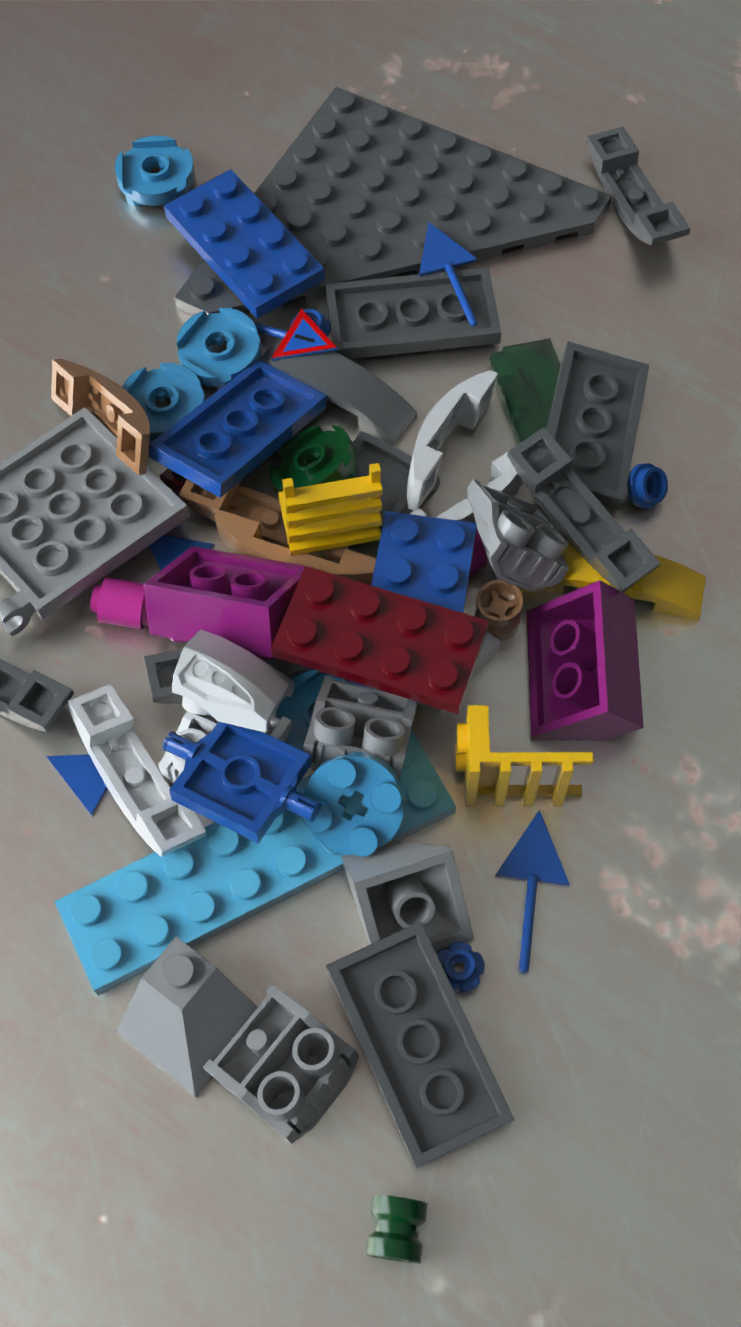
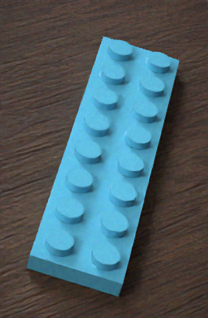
[54,730,456,995]

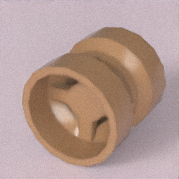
[474,580,523,641]

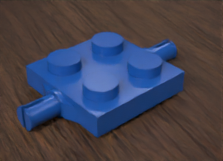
[162,722,322,844]

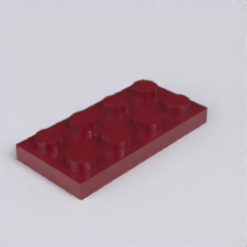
[271,566,489,714]

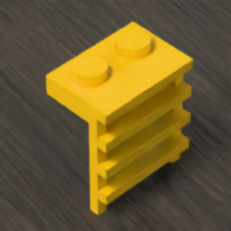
[278,463,383,556]
[455,705,594,807]

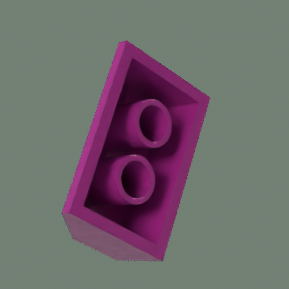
[143,546,313,659]
[527,580,644,741]

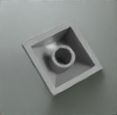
[341,841,474,951]
[115,936,258,1098]

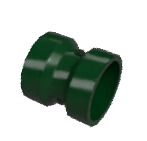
[366,1195,428,1264]

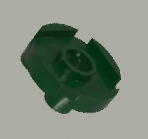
[270,425,359,492]

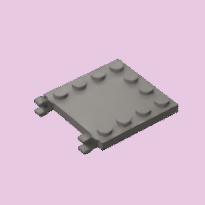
[0,407,190,636]

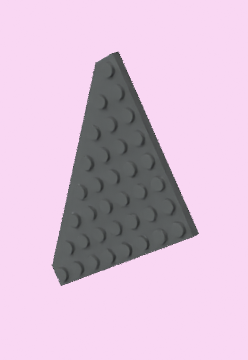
[174,87,612,315]

